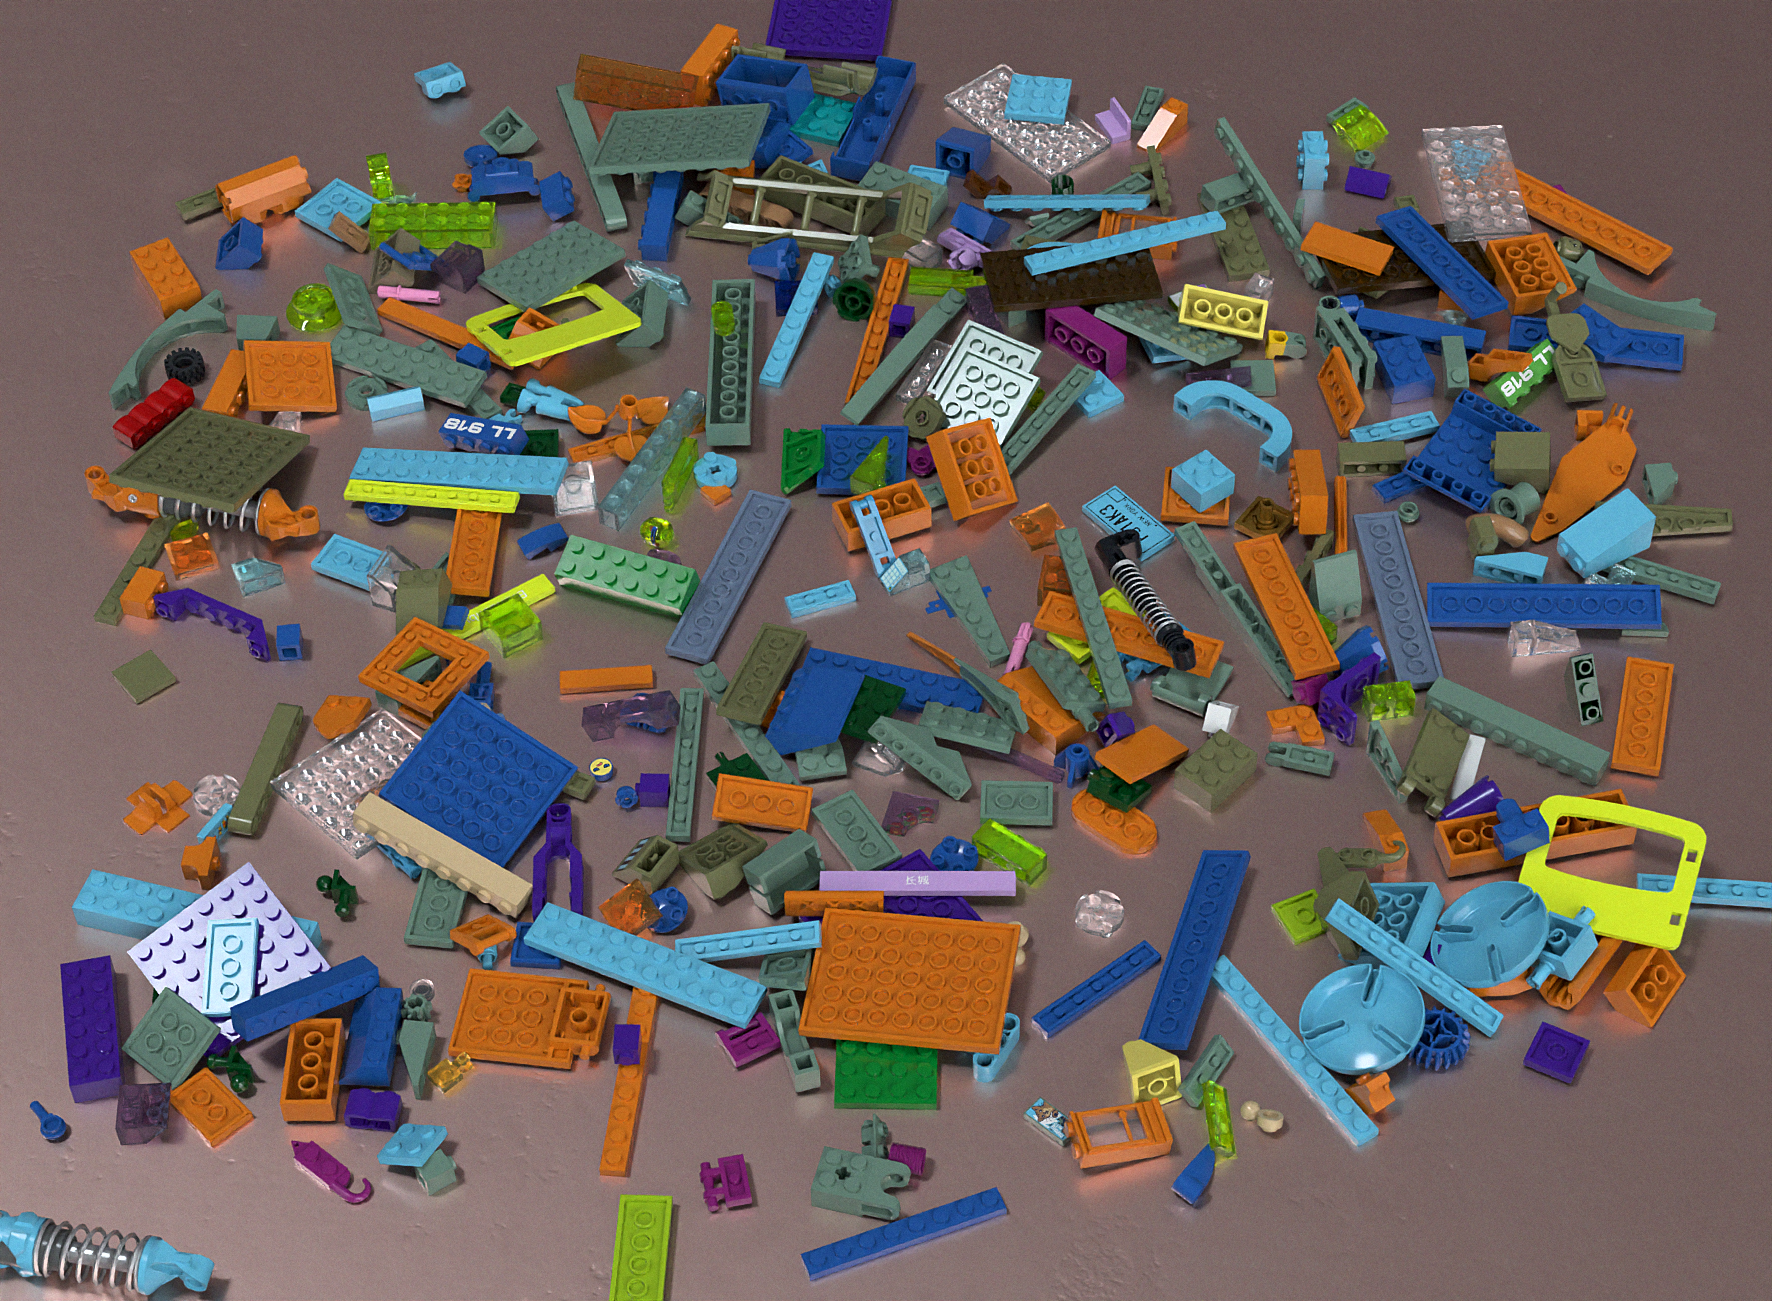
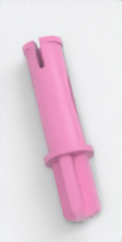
[377,285,441,304]
[1003,622,1033,675]

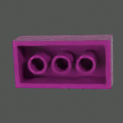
[1045,306,1127,380]

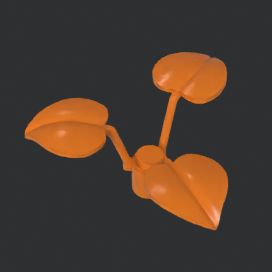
[568,394,669,463]

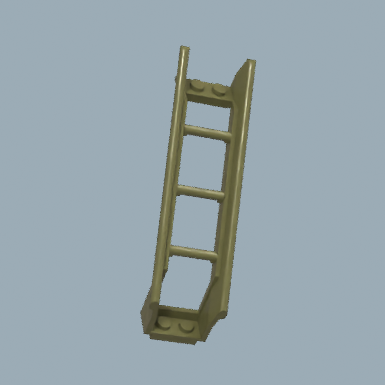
[685,170,933,258]

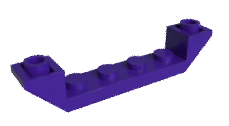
[153,588,271,661]

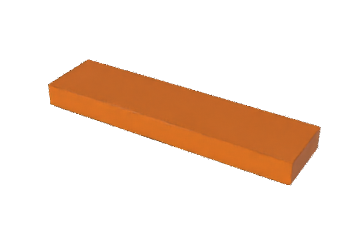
[560,665,653,694]

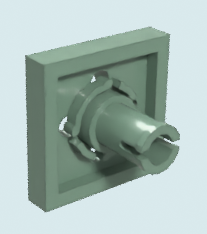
[838,234,880,283]

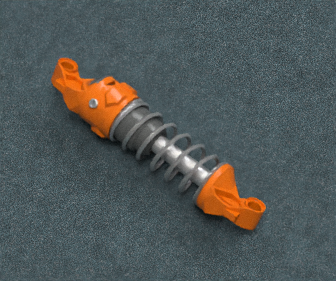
[84,466,320,541]

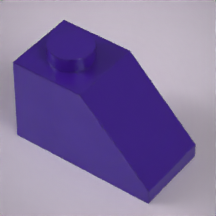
[1096,711,1135,748]

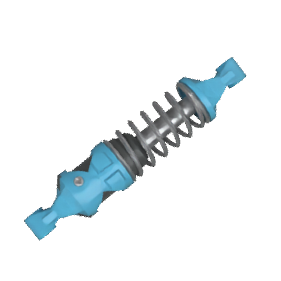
[0,1210,215,1295]

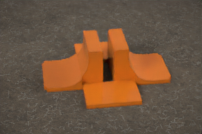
[123,780,193,835]

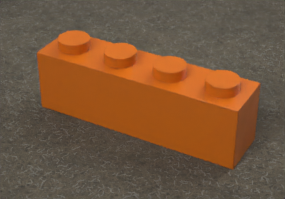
[202,349,247,418]

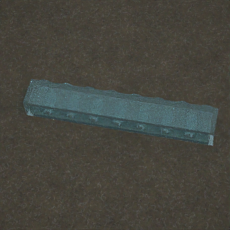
[598,387,706,531]

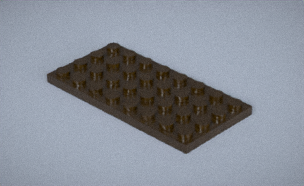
[1316,221,1496,295]
[980,244,1163,313]

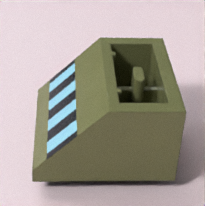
[612,835,680,895]

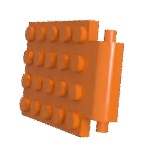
[448,968,611,1069]

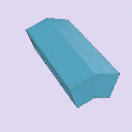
[366,386,425,422]

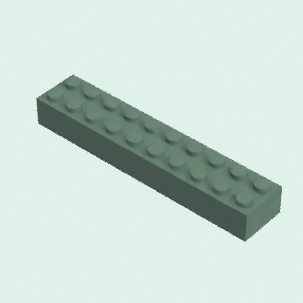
[705,279,756,446]

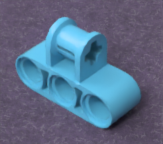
[965,1013,1020,1083]

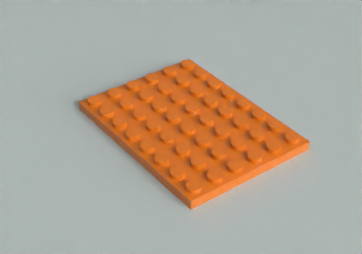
[798,907,1021,1055]

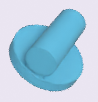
[823,274,841,298]

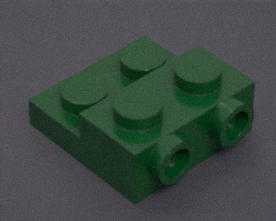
[1086,764,1153,813]

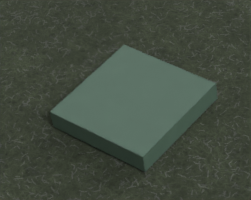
[1230,360,1276,396]

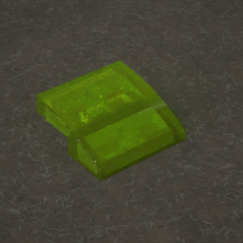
[1331,104,1389,153]

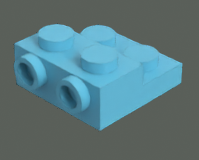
[414,62,466,99]

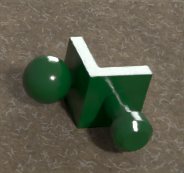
[316,869,359,917]
[207,1045,255,1093]

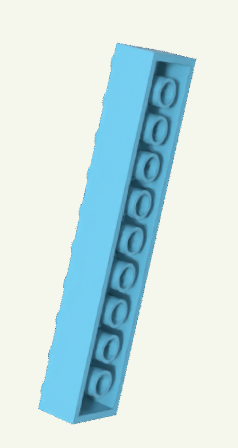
[72,869,322,949]

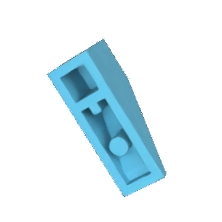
[1473,552,1548,584]

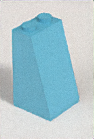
[1556,488,1656,578]

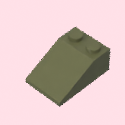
[396,568,452,636]

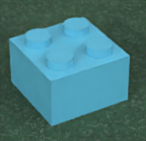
[1171,450,1235,513]

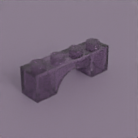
[581,690,681,742]

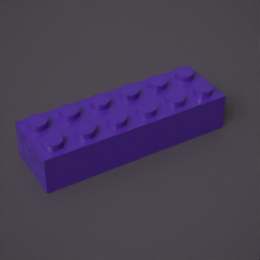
[60,955,126,1103]

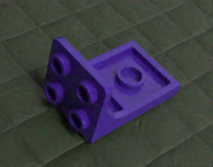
[1317,652,1381,745]

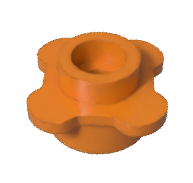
[452,174,472,192]

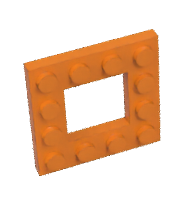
[358,617,490,718]

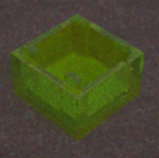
[478,593,543,659]

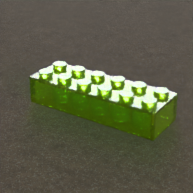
[368,202,498,250]

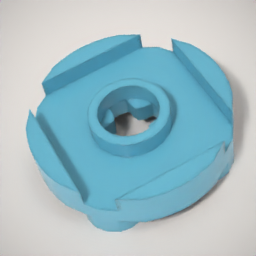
[693,452,738,488]

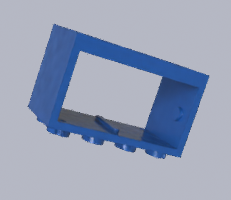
[716,54,815,125]

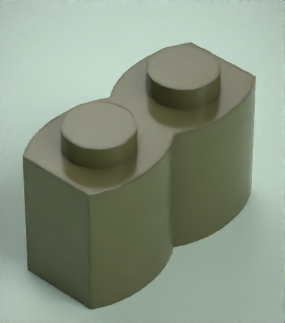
[1467,516,1498,563]

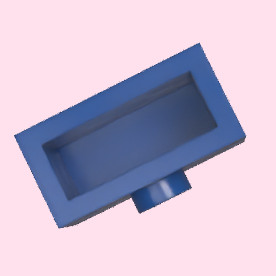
[539,171,575,221]

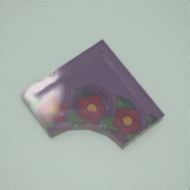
[881,791,939,837]

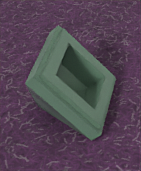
[1025,213,1050,228]

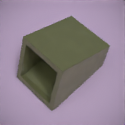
[1490,432,1551,494]

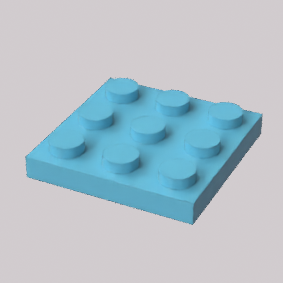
[1004,74,1072,125]
[295,178,383,242]

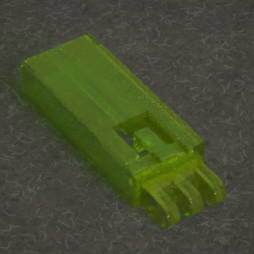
[908,267,986,298]
[661,436,699,512]

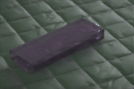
[1186,366,1252,388]

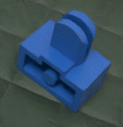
[1493,798,1550,861]

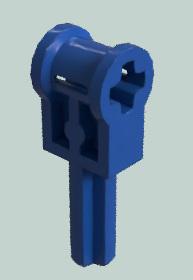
[468,661,495,711]

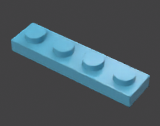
[1349,411,1440,442]

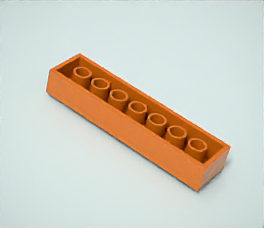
[1433,789,1637,878]

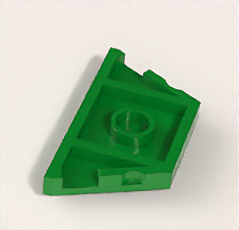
[781,428,825,495]

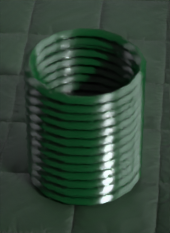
[1051,175,1074,195]

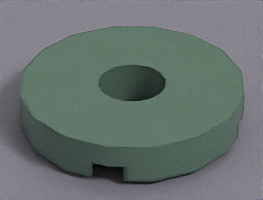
[345,376,388,411]

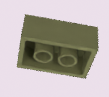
[1174,729,1258,813]

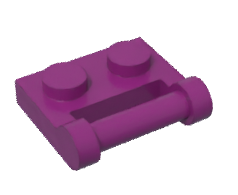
[715,1012,781,1068]

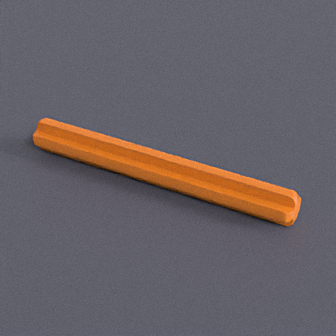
[1334,476,1347,554]

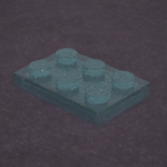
[624,259,691,306]

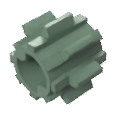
[401,994,433,1022]

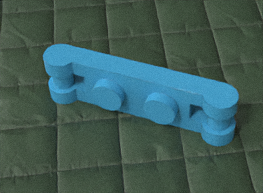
[849,494,896,578]

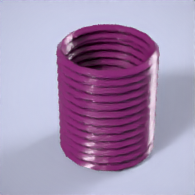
[888,1142,926,1176]

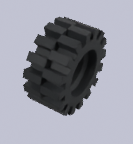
[164,347,205,386]

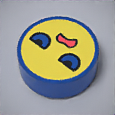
[589,758,613,781]

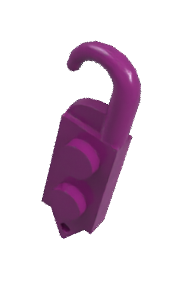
[291,1140,371,1203]

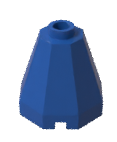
[748,238,800,281]
[1332,625,1389,676]

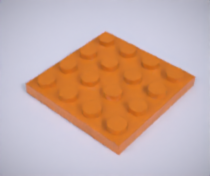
[243,340,337,412]

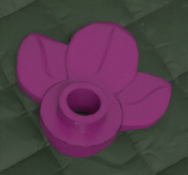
[907,445,936,475]

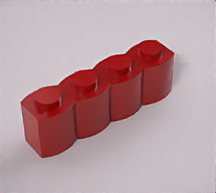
[112,378,195,449]

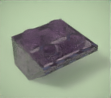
[115,1082,172,1145]

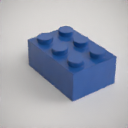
[1372,334,1436,405]

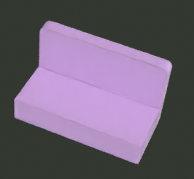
[1095,97,1131,145]

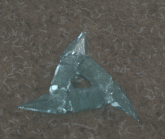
[380,192,417,218]
[1432,310,1469,326]

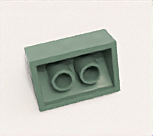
[616,280,669,348]

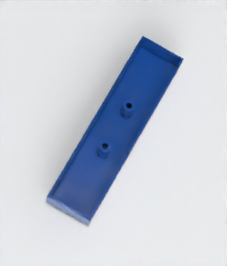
[830,56,916,181]

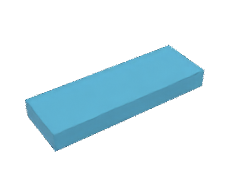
[784,580,856,618]

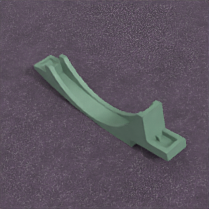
[1560,250,1717,331]
[108,289,228,410]

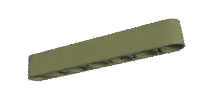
[228,703,303,836]

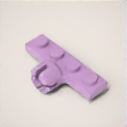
[937,228,992,274]

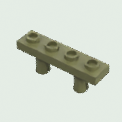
[1130,145,1172,216]

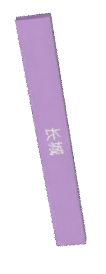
[819,871,1016,896]

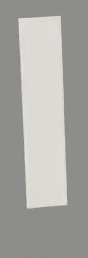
[1449,734,1486,800]

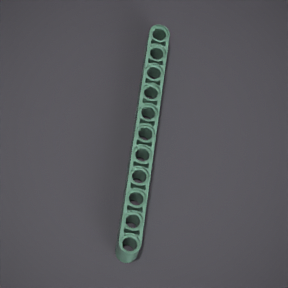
[556,82,628,232]

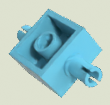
[1526,906,1598,989]

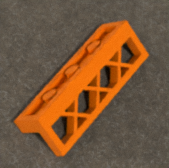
[784,891,884,916]

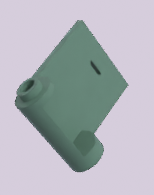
[1150,661,1234,717]

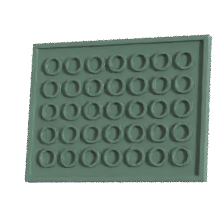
[588,103,771,176]

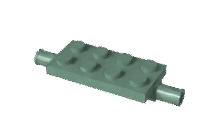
[1025,641,1106,732]

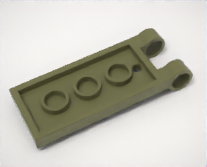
[1395,708,1470,817]

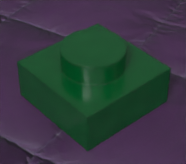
[500,382,526,407]

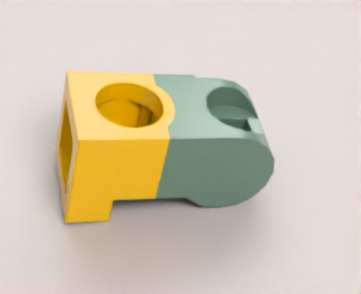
[1265,330,1307,359]

